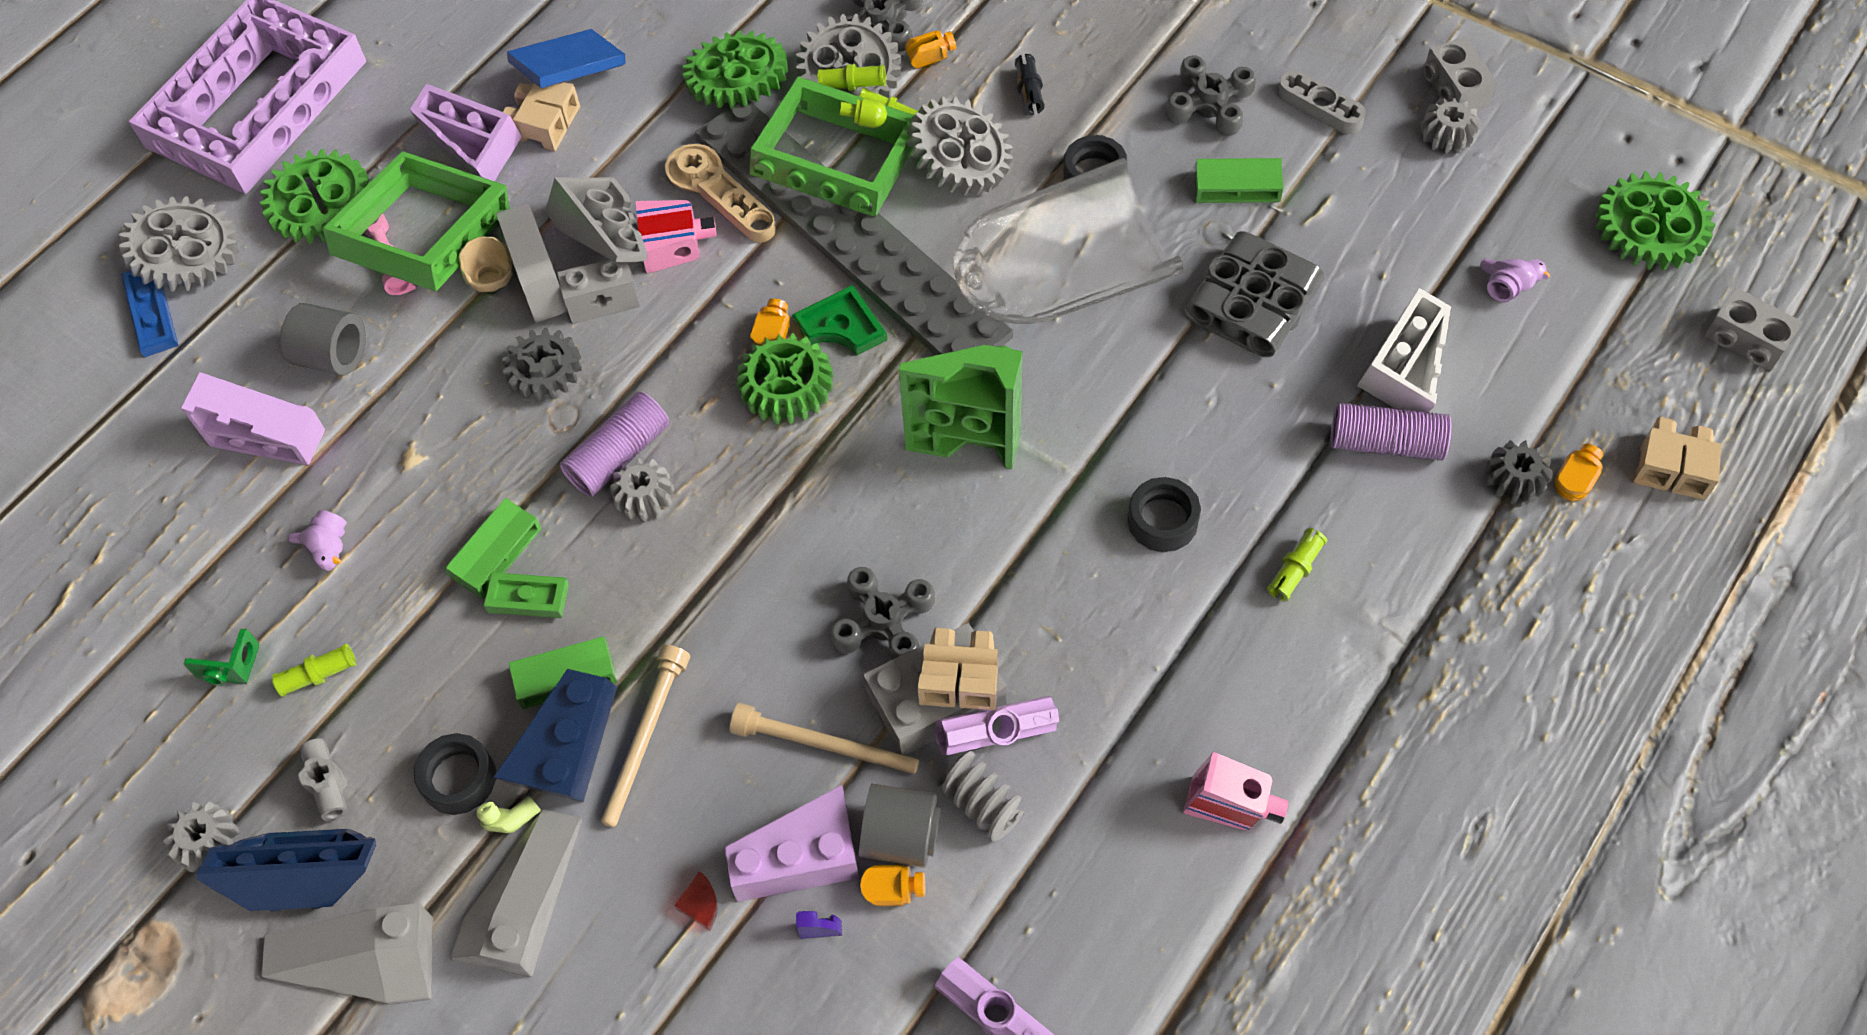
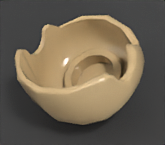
[459,236,513,292]

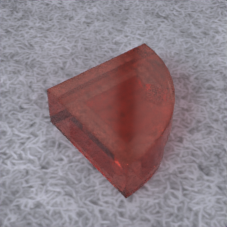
[675,871,718,931]

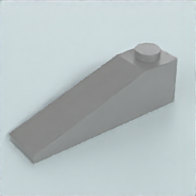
[545,177,648,262]

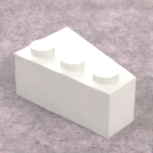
[1357,288,1451,416]

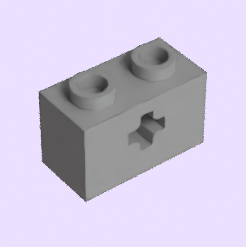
[557,259,640,324]

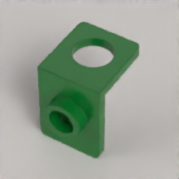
[183,629,259,686]

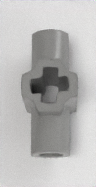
[298,738,348,821]

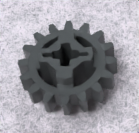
[502,328,582,401]

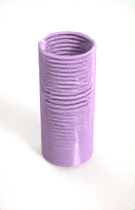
[560,392,670,497]
[1330,402,1452,461]

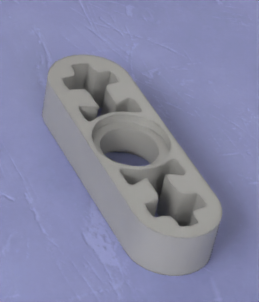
[1278,70,1366,134]

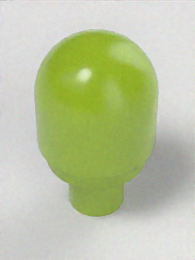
[840,98,887,128]

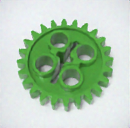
[683,30,788,109]
[259,149,370,244]
[1595,171,1716,271]

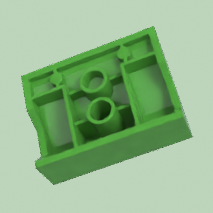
[898,345,1023,469]

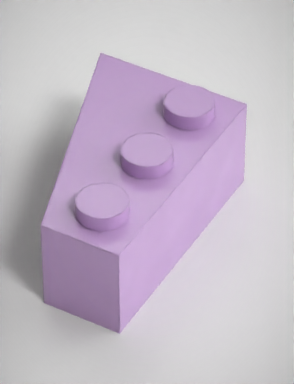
[410,84,522,181]
[181,372,325,466]
[725,785,859,902]

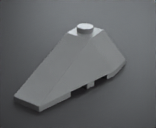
[450,809,582,977]
[262,903,433,1005]

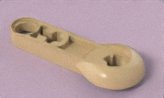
[665,144,776,243]

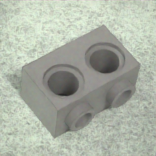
[1423,37,1497,109]
[1704,287,1804,371]

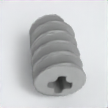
[937,751,1024,842]

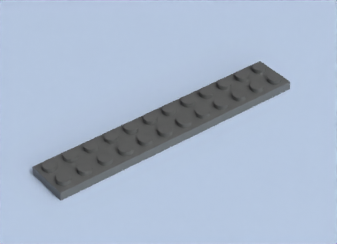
[695,100,1013,355]

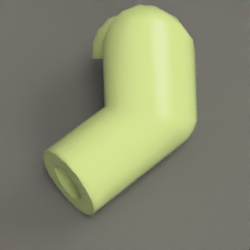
[476,796,541,833]

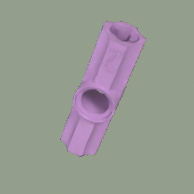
[934,696,1059,755]
[935,957,1054,1035]

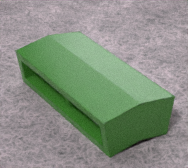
[1194,158,1284,203]
[446,498,542,599]
[508,636,618,710]

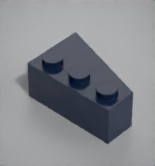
[494,669,617,802]

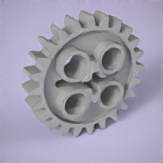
[796,14,901,99]
[907,96,1013,195]
[119,196,239,292]

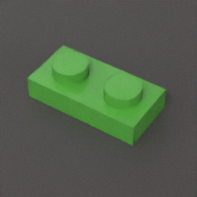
[484,572,569,618]

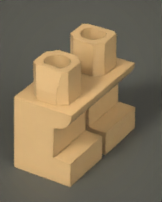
[503,82,580,152]
[1633,417,1721,500]
[918,628,998,710]

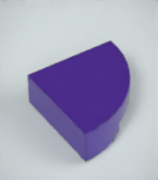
[796,911,842,939]

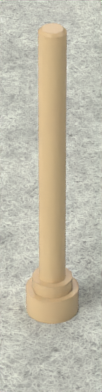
[601,644,691,827]
[730,702,919,774]

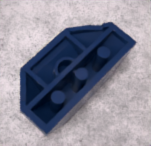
[196,829,376,911]

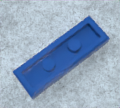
[121,270,179,357]

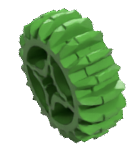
[736,333,833,425]

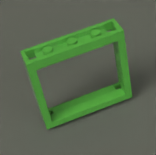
[750,76,914,217]
[323,151,510,291]

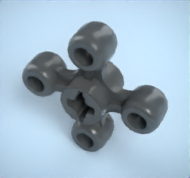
[846,0,923,51]
[1166,55,1256,136]
[830,567,935,660]

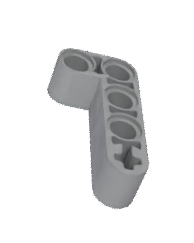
[496,202,568,323]

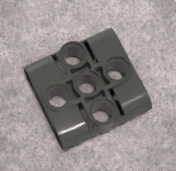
[1184,231,1324,358]

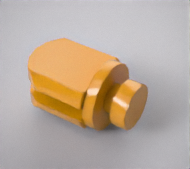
[905,30,956,69]
[750,298,790,346]
[1554,443,1603,501]
[860,864,925,906]

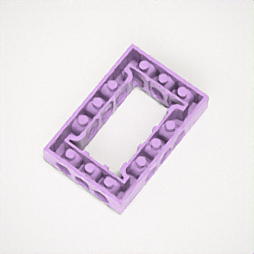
[128,0,367,195]

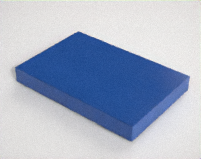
[507,29,626,88]

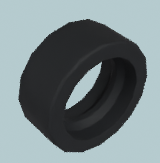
[1063,135,1127,200]
[1127,477,1201,552]
[414,733,496,815]

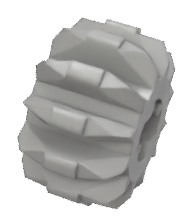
[1420,97,1480,154]
[610,457,674,523]
[163,801,240,872]

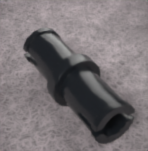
[1015,54,1045,115]

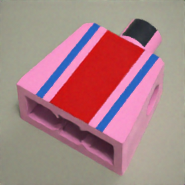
[635,200,717,273]
[1183,752,1289,830]

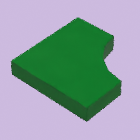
[792,285,887,355]

